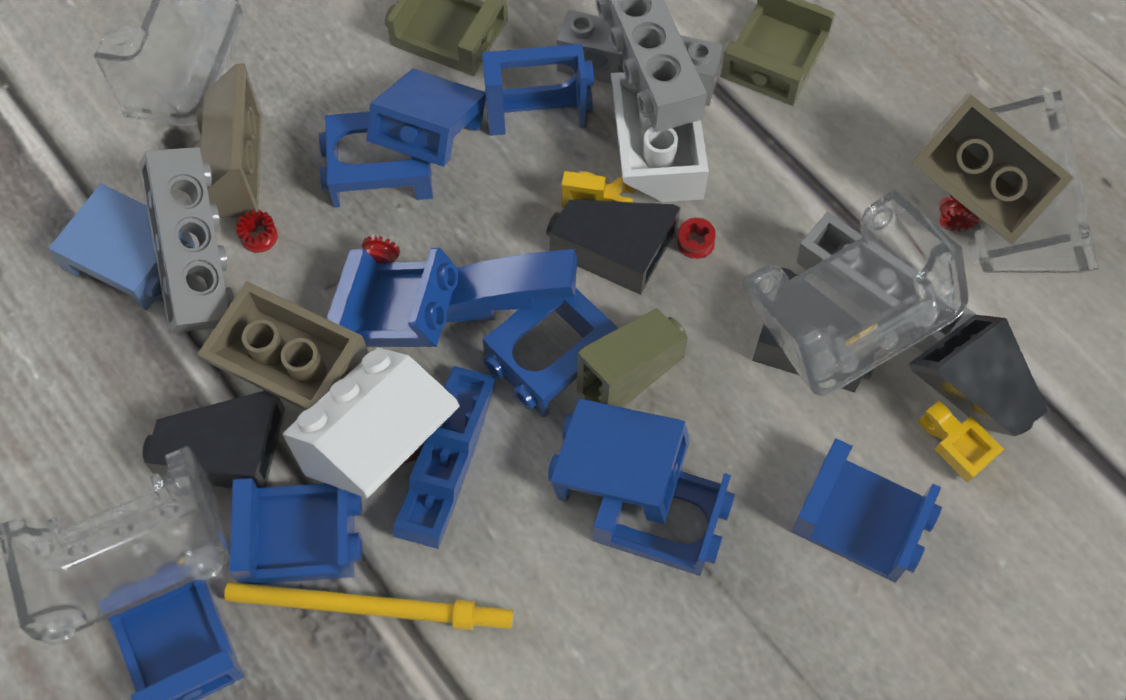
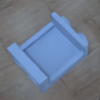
[48,183,195,310]

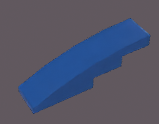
[446,249,578,322]
[393,366,496,549]

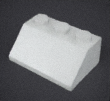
[611,72,709,202]
[282,347,460,498]

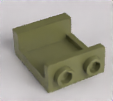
[385,0,508,76]
[720,0,835,106]

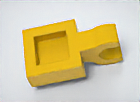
[561,171,636,208]
[918,400,1005,483]

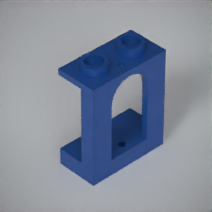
[482,44,594,136]
[319,112,433,208]
[482,287,618,417]
[592,471,735,576]

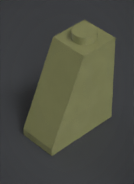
[577,308,688,408]

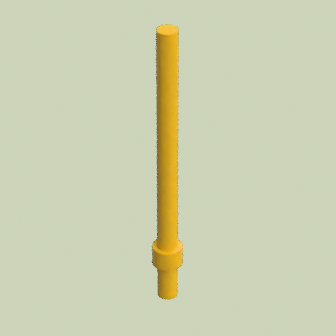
[224,582,514,630]

